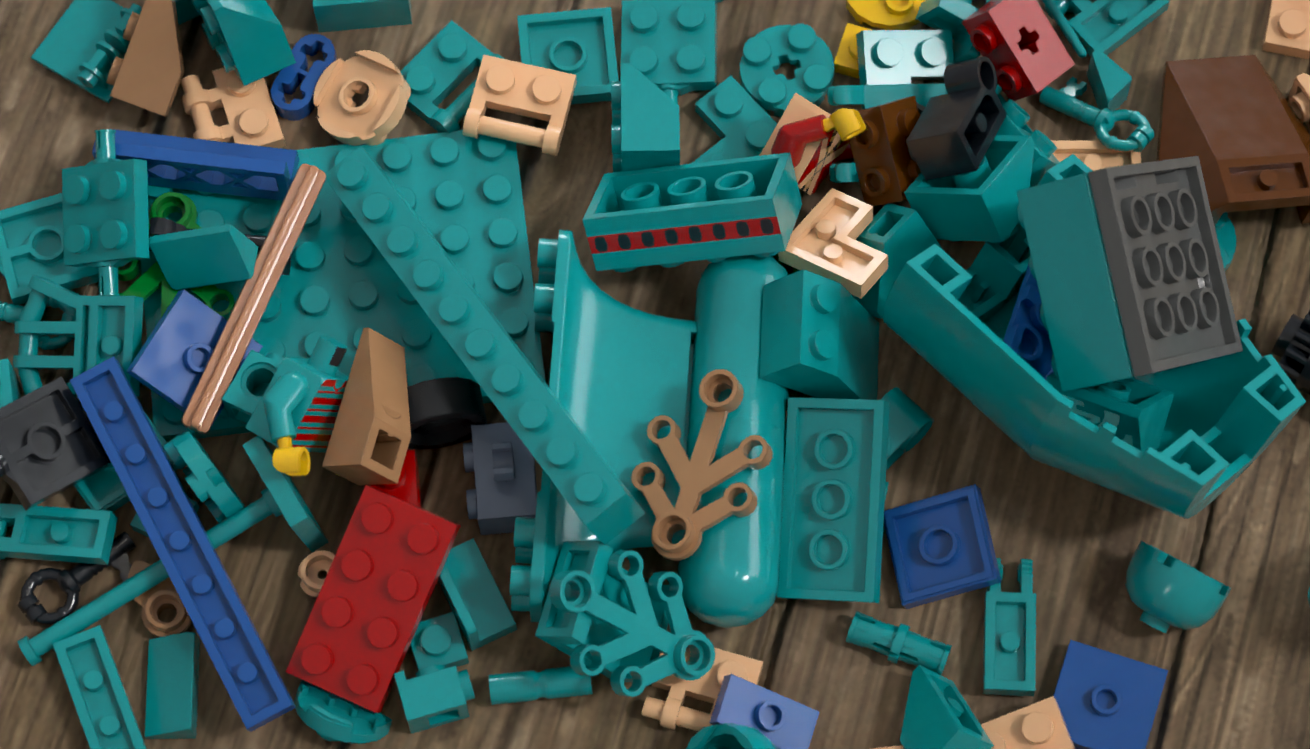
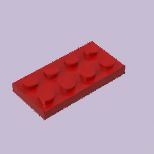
[286,485,461,713]

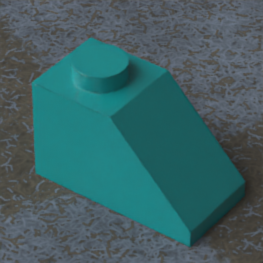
[900,665,994,749]

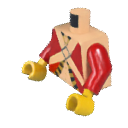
[760,93,866,196]

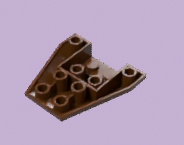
[1156,55,1310,226]

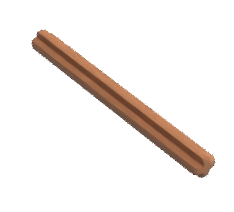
[182,163,326,434]

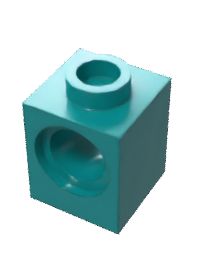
[222,349,285,425]

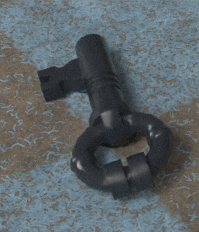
[17,531,136,625]

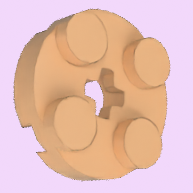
[313,50,411,146]

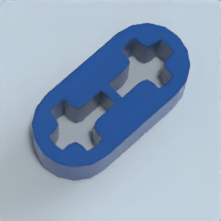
[271,34,337,121]

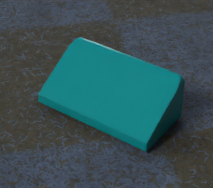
[149,224,258,290]
[145,632,200,739]

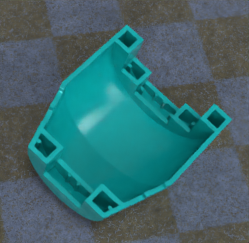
[883,154,1306,519]

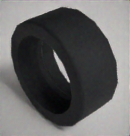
[407,377,487,450]

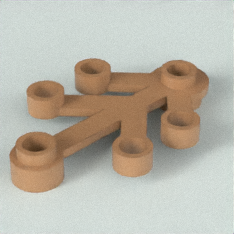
[631,369,773,561]

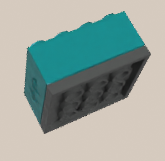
[1016,156,1243,392]

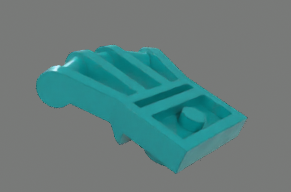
[13,275,144,398]

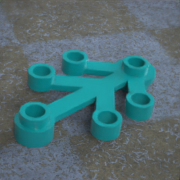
[549,550,715,697]

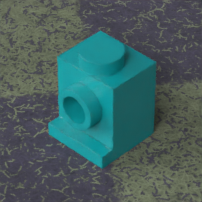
[394,664,475,734]

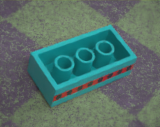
[582,152,802,273]

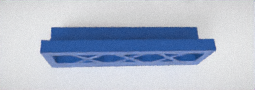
[92,129,299,201]

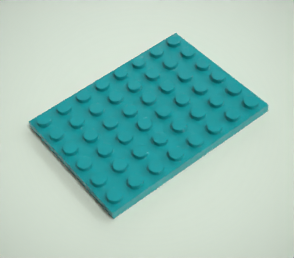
[141,130,546,443]

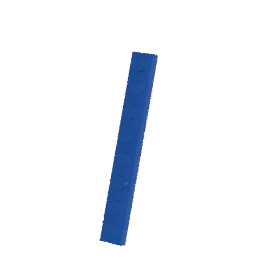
[69,356,296,732]

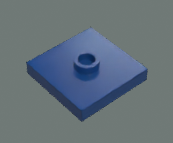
[126,289,263,427]
[884,484,1002,609]
[1053,640,1168,749]

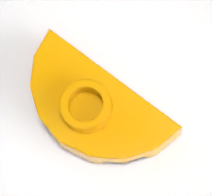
[846,0,925,30]

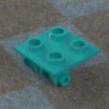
[31,0,142,104]

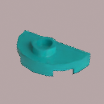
[294,680,392,744]

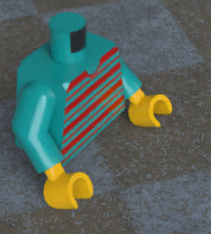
[245,335,349,476]

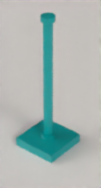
[17,436,329,666]

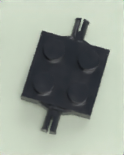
[0,376,111,511]

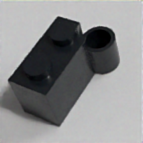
[906,57,1007,181]

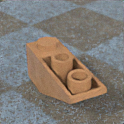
[106,0,185,116]
[322,327,411,486]

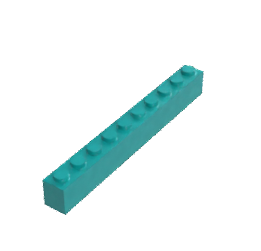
[326,146,645,545]

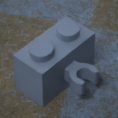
[463,422,537,535]

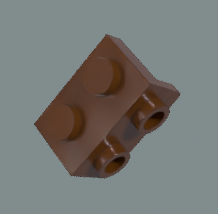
[849,95,921,206]

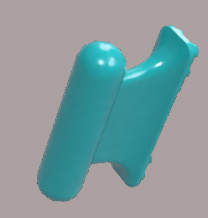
[510,229,789,629]

